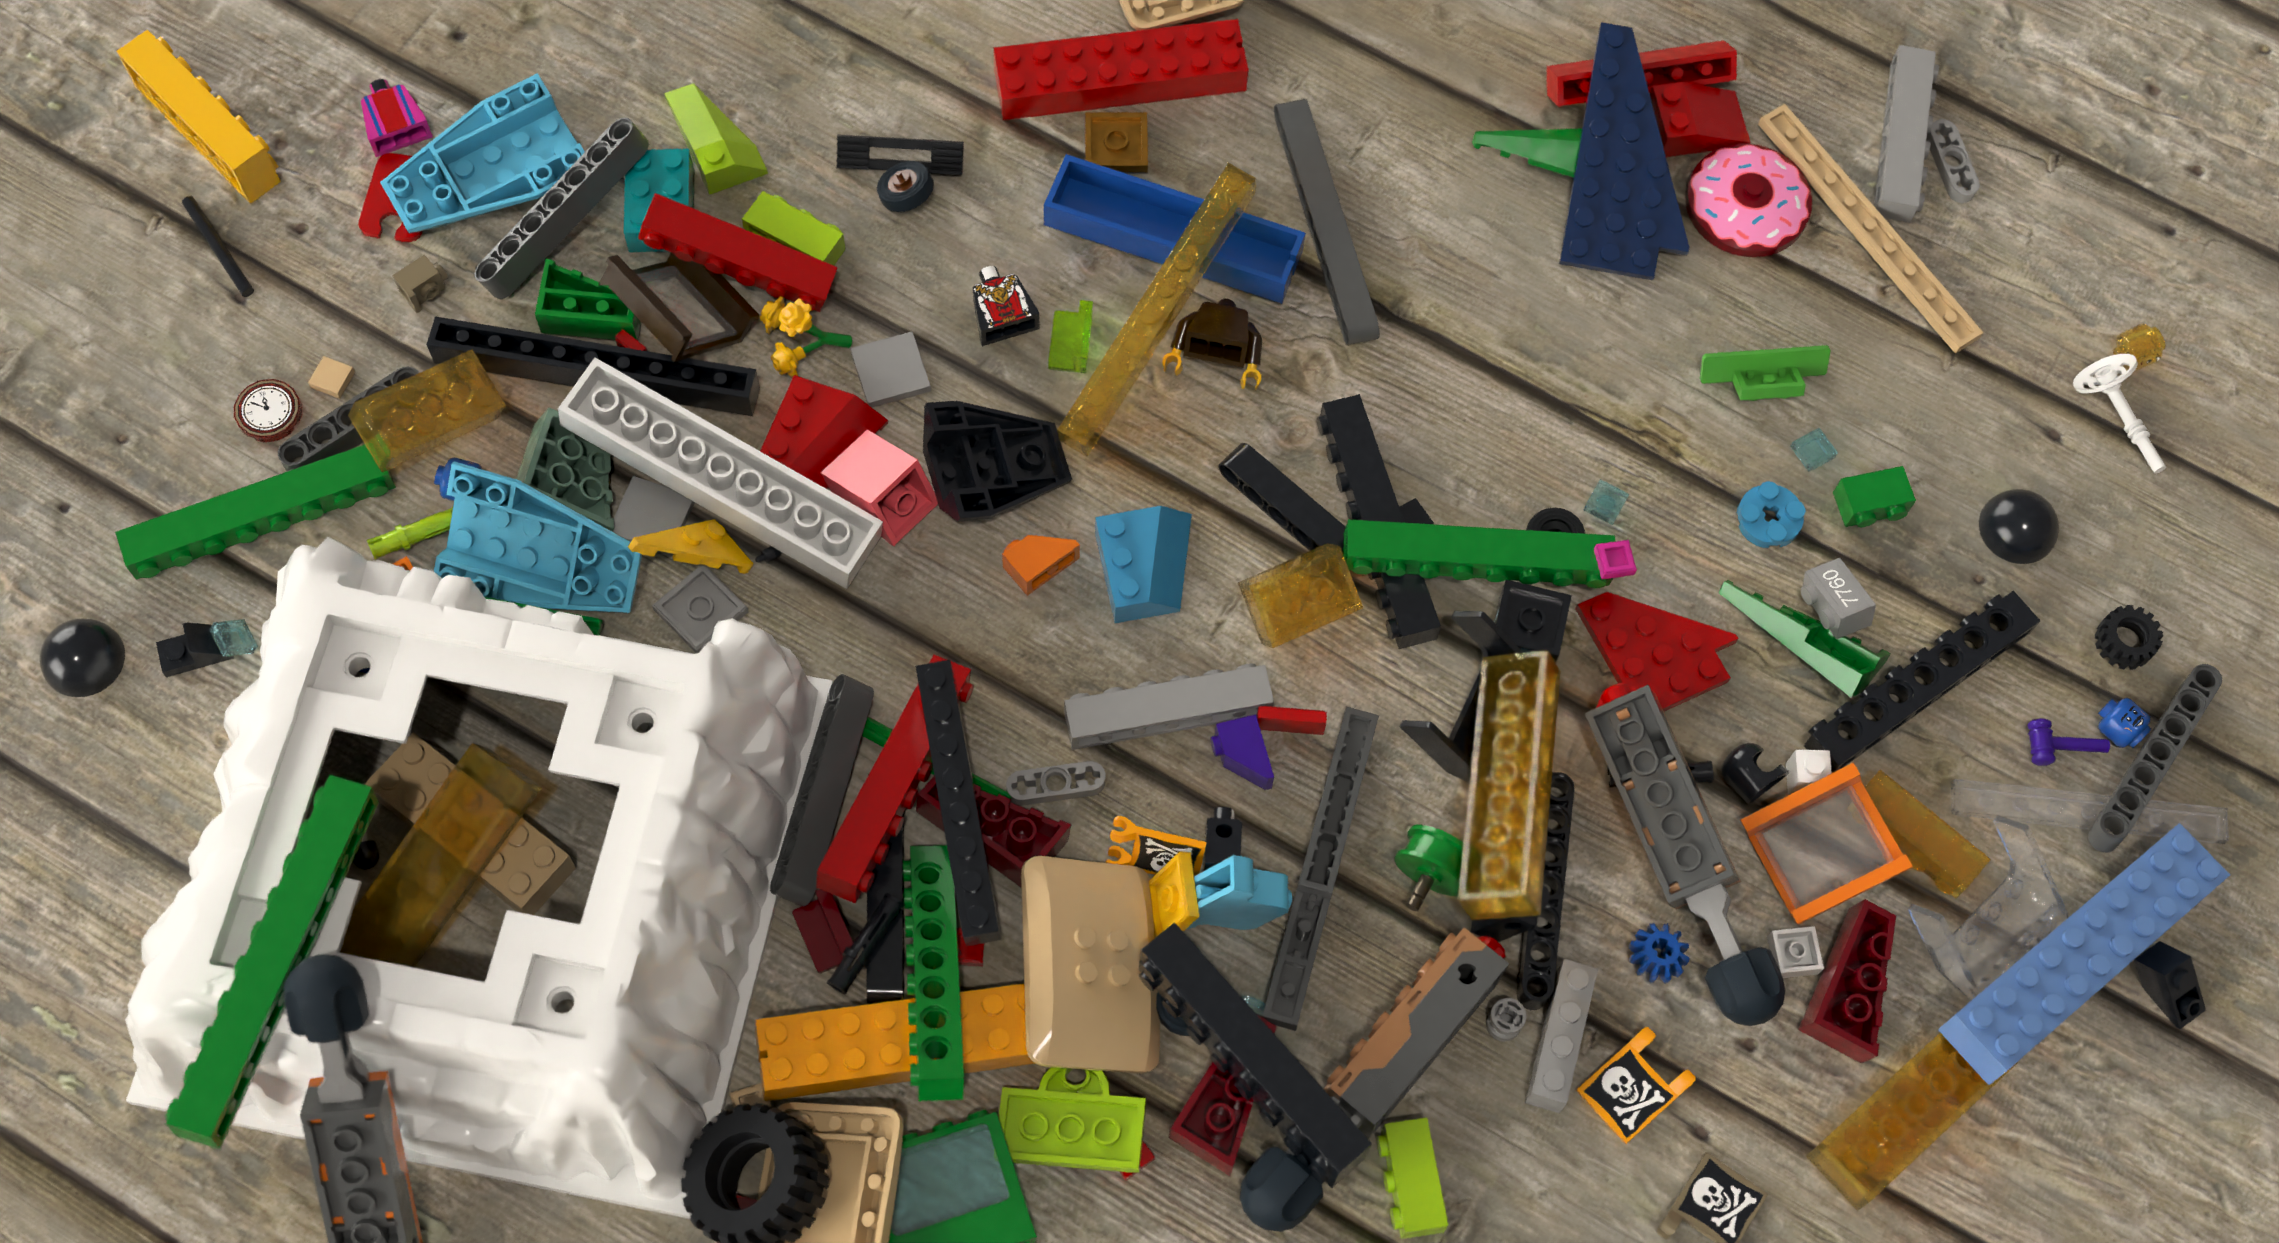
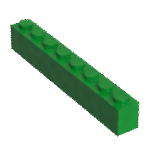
[115,440,396,580]
[1343,519,1616,588]

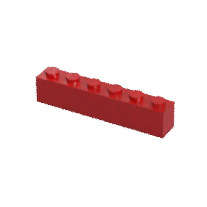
[1546,40,1737,106]
[638,193,838,312]

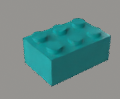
[624,148,694,253]

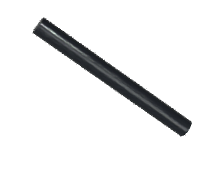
[182,196,254,297]

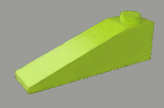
[664,83,768,195]

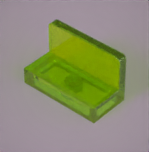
[1048,300,1093,373]

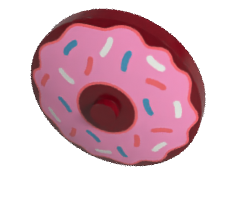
[1685,143,1812,257]

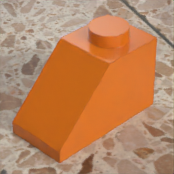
[1002,535,1080,596]

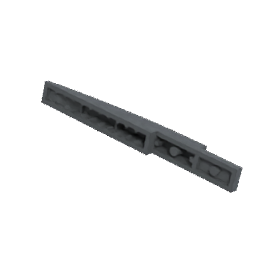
[1262,706,1379,1031]

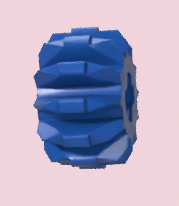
[1629,923,1690,984]

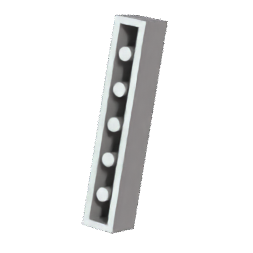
[1874,45,1939,223]
[1064,664,1274,750]

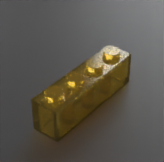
[1847,770,1991,899]

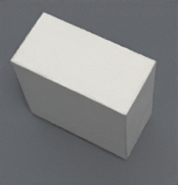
[1767,926,1824,978]

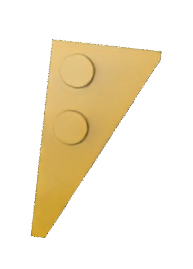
[628,519,754,574]

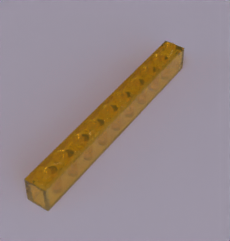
[1057,163,1256,457]

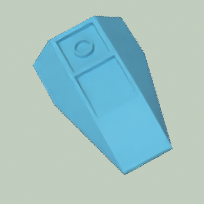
[380,73,585,233]
[434,461,642,613]

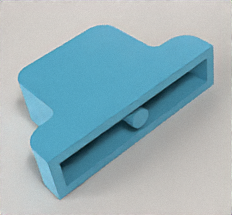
[1187,855,1292,930]

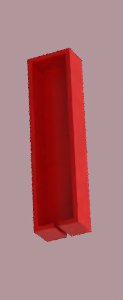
[993,19,1249,120]

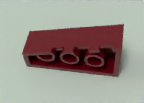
[916,775,1072,888]
[1798,899,1896,1063]
[1169,1015,1277,1176]

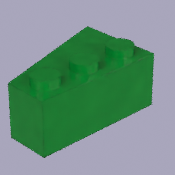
[535,258,641,340]

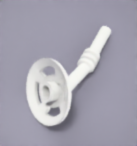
[2073,354,2166,474]

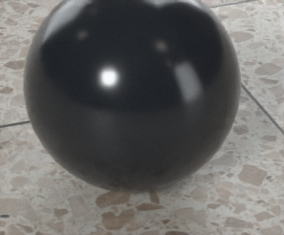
[1979,489,2059,564]
[40,618,125,697]

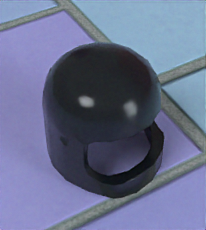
[1721,743,1790,805]

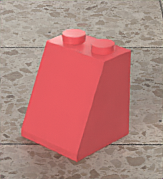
[821,430,938,546]

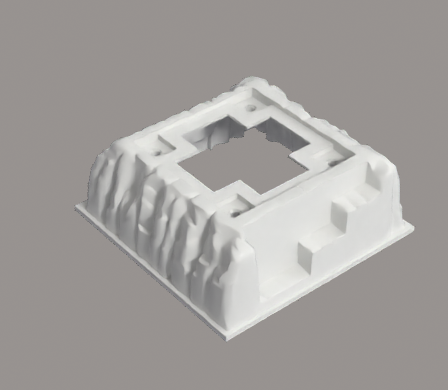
[125,537,833,1219]

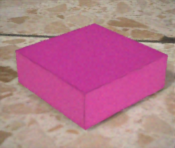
[1594,540,1637,579]

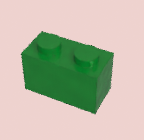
[1833,466,1916,528]

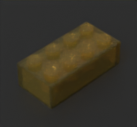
[348,349,506,473]

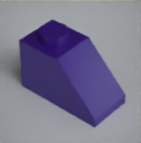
[1210,714,1274,790]

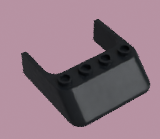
[1400,611,1553,795]

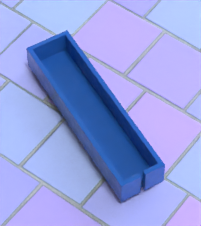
[1044,154,1306,304]

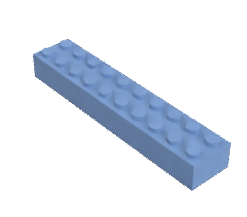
[1938,823,2230,1085]

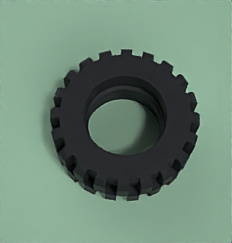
[681,1103,829,1243]

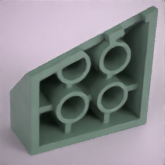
[516,407,614,531]

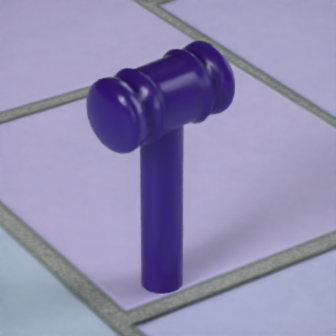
[2027,718,2110,766]

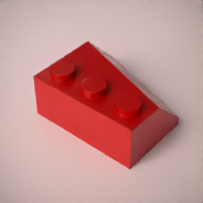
[760,375,888,490]

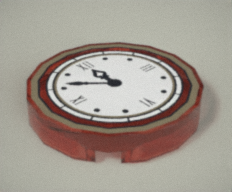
[234,379,302,443]

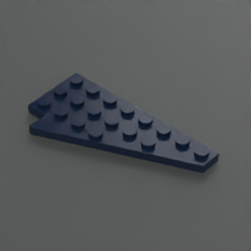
[1559,22,1690,281]

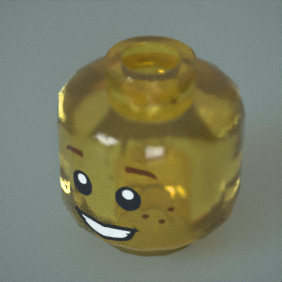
[2113,323,2166,371]

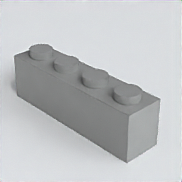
[1525,959,1598,1113]

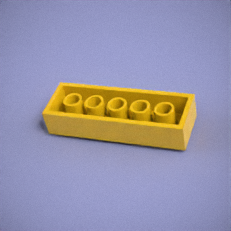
[116,29,281,204]

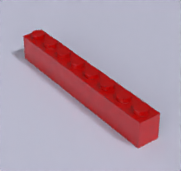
[816,655,974,904]

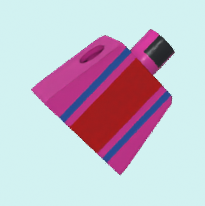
[361,79,433,157]

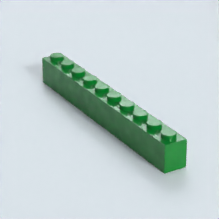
[166,775,379,1150]

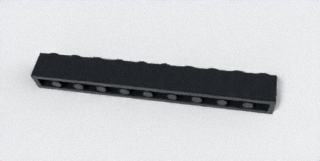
[426,316,760,416]

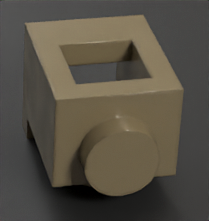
[392,255,448,313]

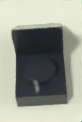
[156,622,234,678]

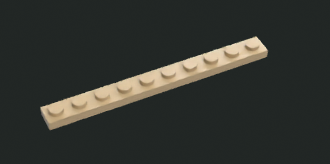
[1758,104,1984,354]

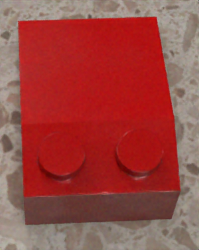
[1650,82,1751,157]

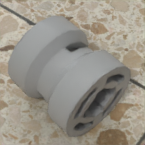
[1486,998,1527,1041]

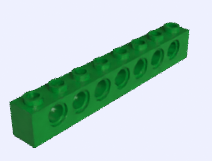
[903,845,964,1101]

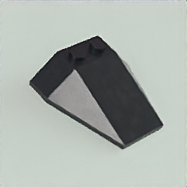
[923,401,1072,522]

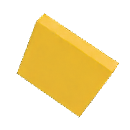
[1149,851,1199,939]

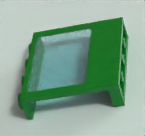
[888,1110,1037,1243]

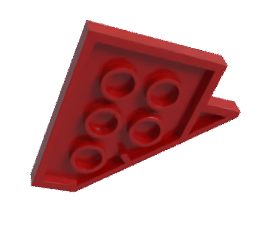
[1575,592,1739,712]

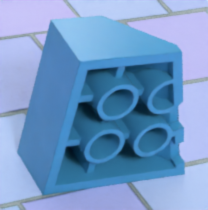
[1095,506,1192,623]

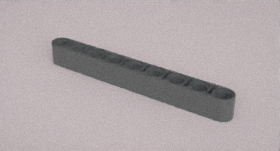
[1274,99,1380,345]

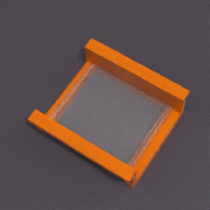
[1740,762,1913,925]

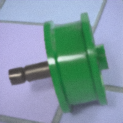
[1394,824,1479,912]

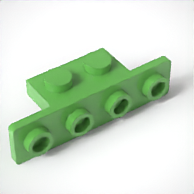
[1700,345,1831,401]

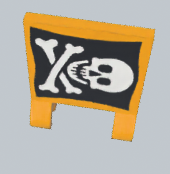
[1105,816,1207,876]
[1576,1027,1696,1144]

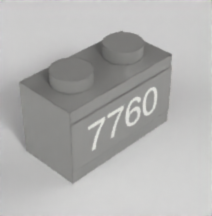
[1801,558,1876,639]

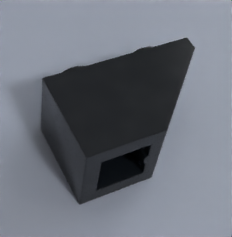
[2134,941,2206,1029]

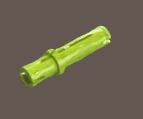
[367,507,453,560]

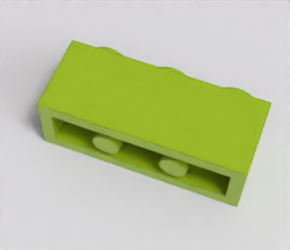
[742,191,846,265]
[1377,1118,1449,1239]

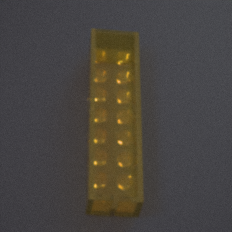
[339,743,542,968]

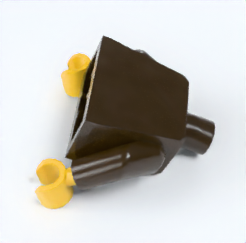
[1162,299,1262,390]

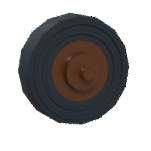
[877,161,934,212]

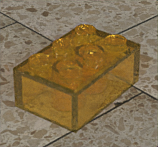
[1238,543,1363,648]

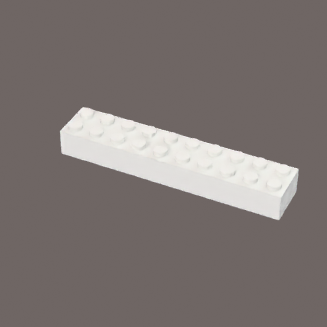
[558,358,883,589]

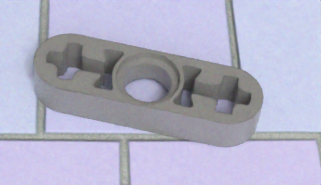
[1926,119,1980,203]
[1006,761,1106,806]

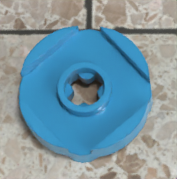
[1737,481,1806,548]

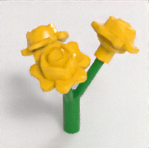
[760,296,852,378]

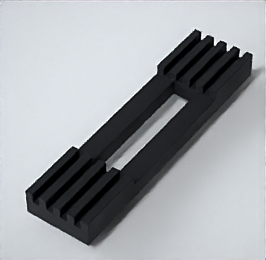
[836,135,964,175]

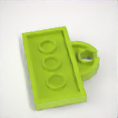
[993,1067,1147,1173]

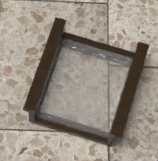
[599,253,760,362]

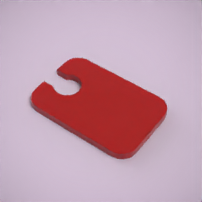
[358,153,423,242]

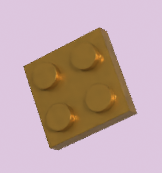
[1085,112,1148,172]

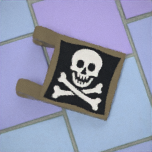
[1656,1152,1768,1243]

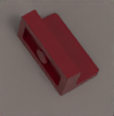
[792,889,858,974]

